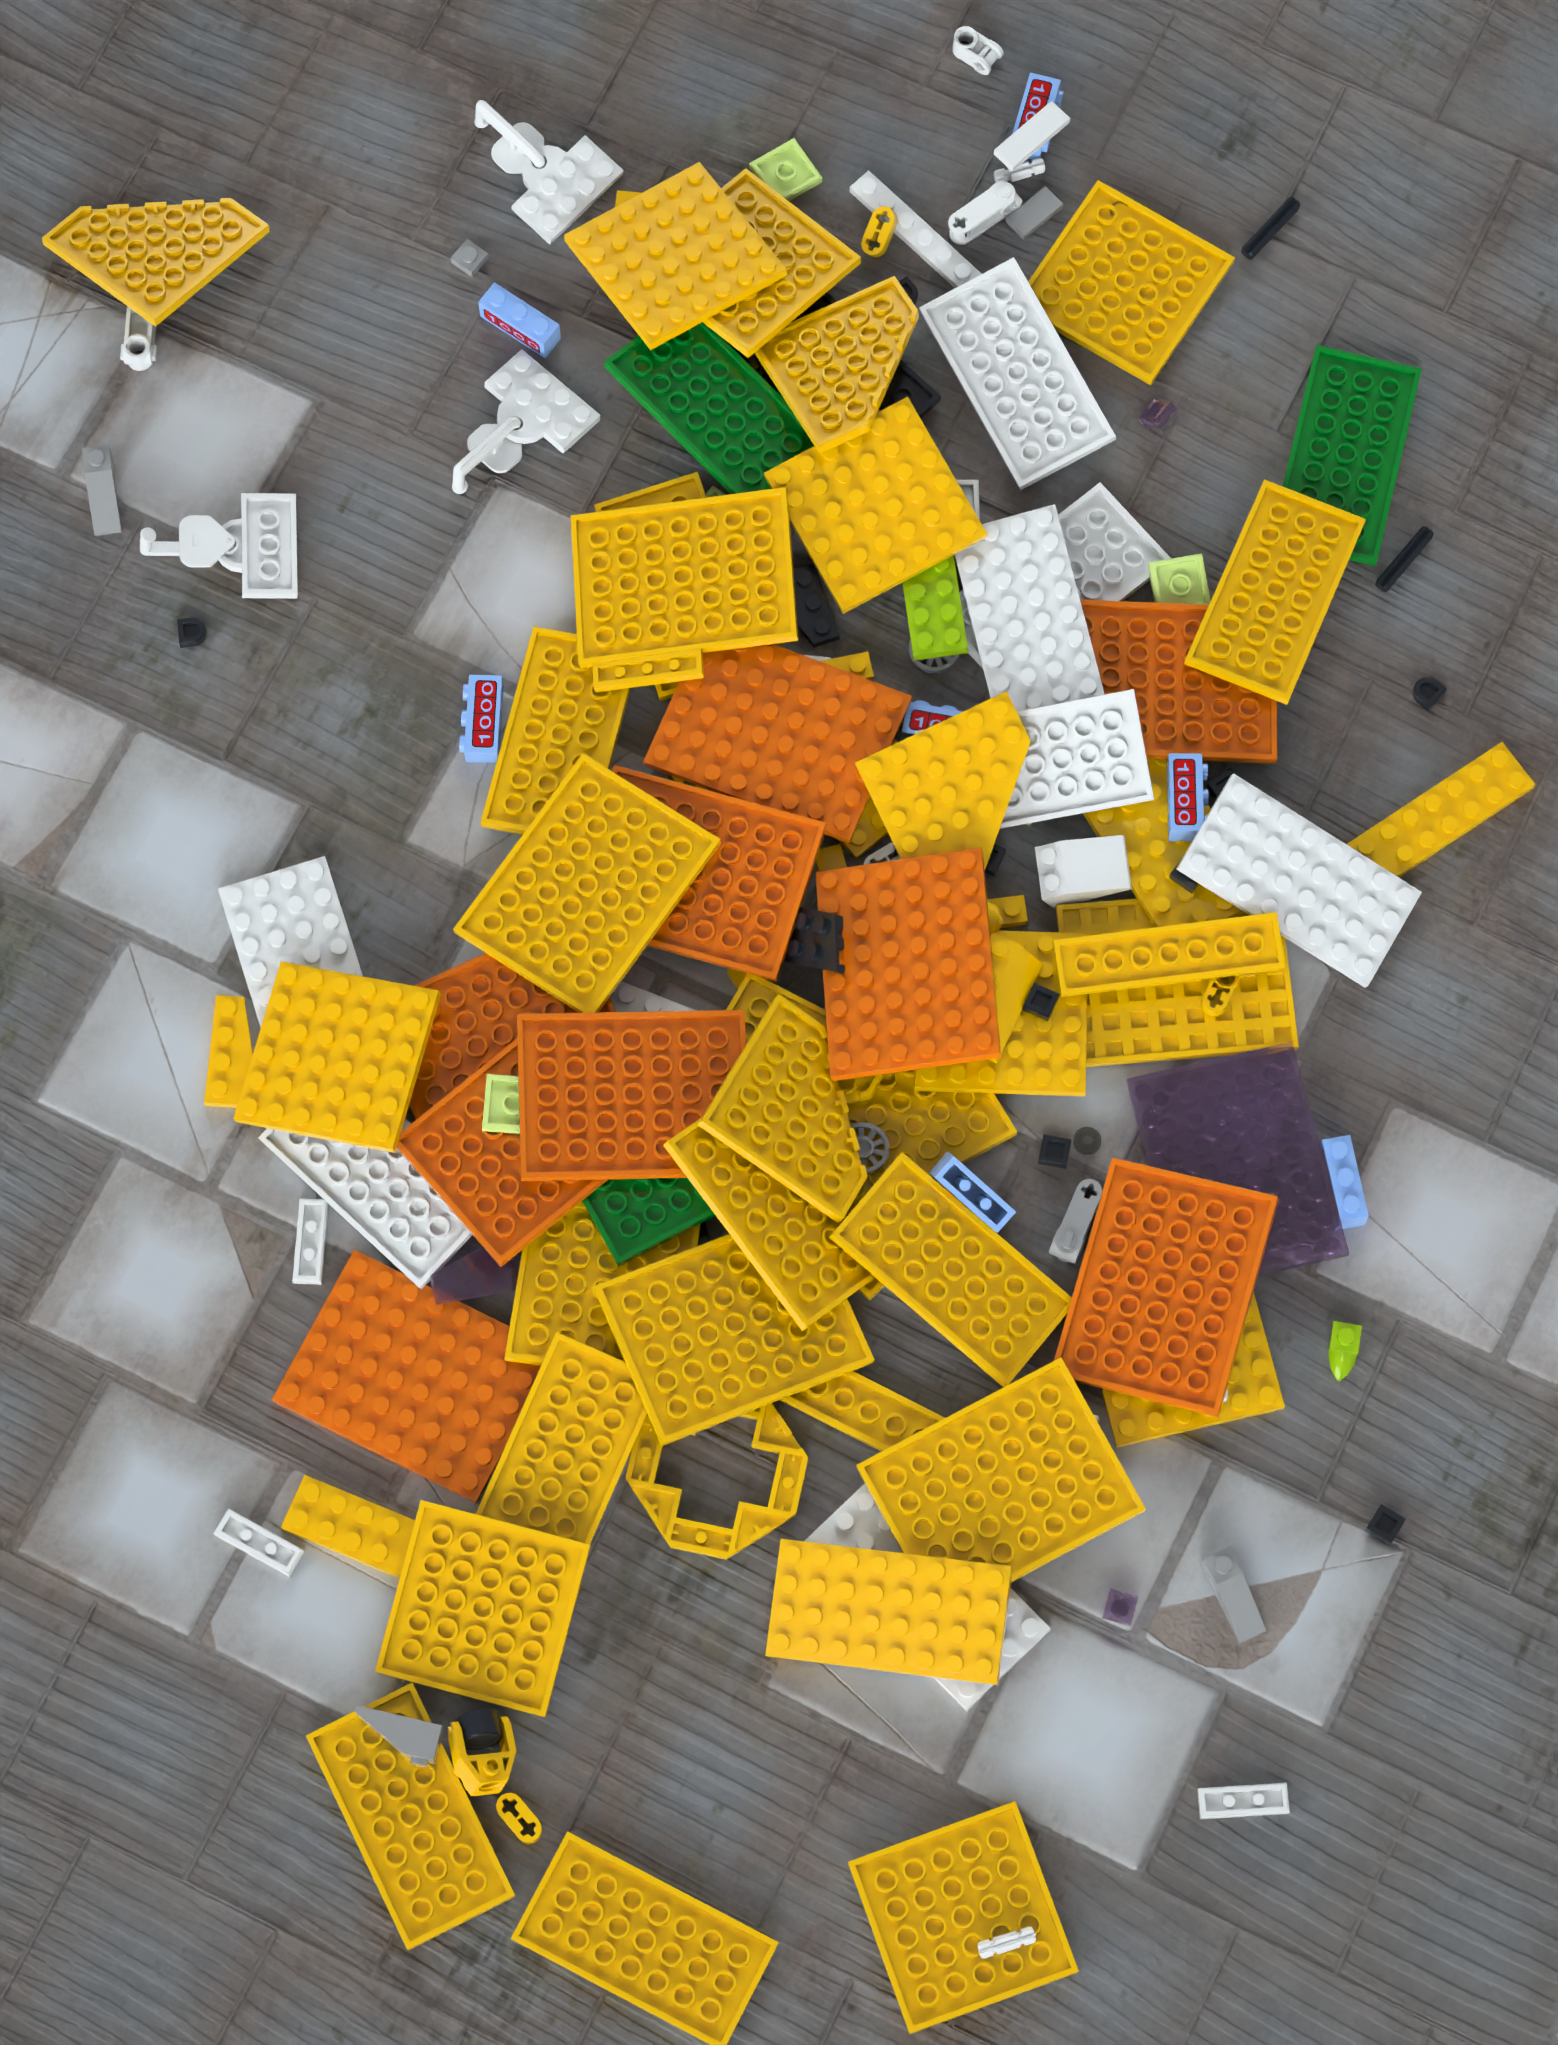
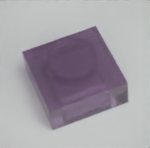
[1139,399,1177,428]
[1102,1588,1139,1626]

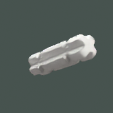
[994,157,1045,182]
[977,1926,1036,1958]

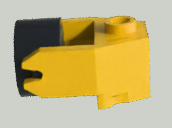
[448,1709,517,1796]

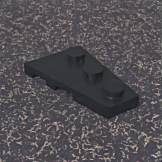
[793,564,840,648]

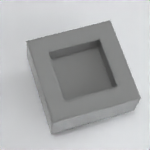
[451,239,489,277]

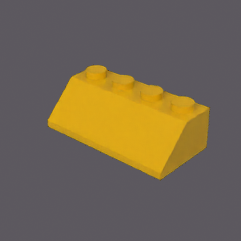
[988,933,1043,1063]

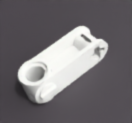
[948,180,1022,245]
[120,306,157,371]

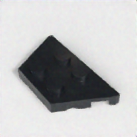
[783,907,845,974]

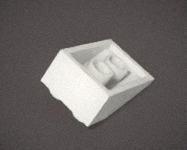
[1035,835,1132,908]

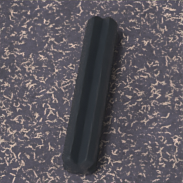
[1241,197,1300,260]
[1375,526,1434,592]

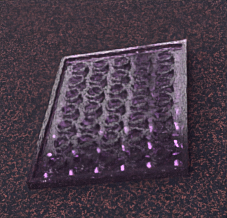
[1126,1042,1349,1276]

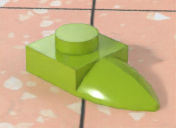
[1328,1321,1362,1381]

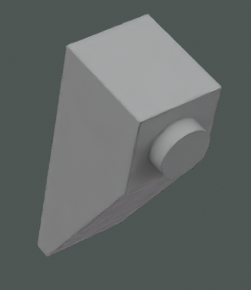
[82,445,122,536]
[1201,1546,1266,1644]
[354,1705,444,1767]

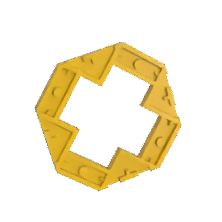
[625,1403,808,1560]

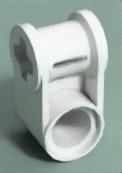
[952,26,1004,75]

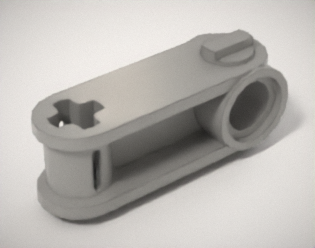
[1049,1179,1102,1264]

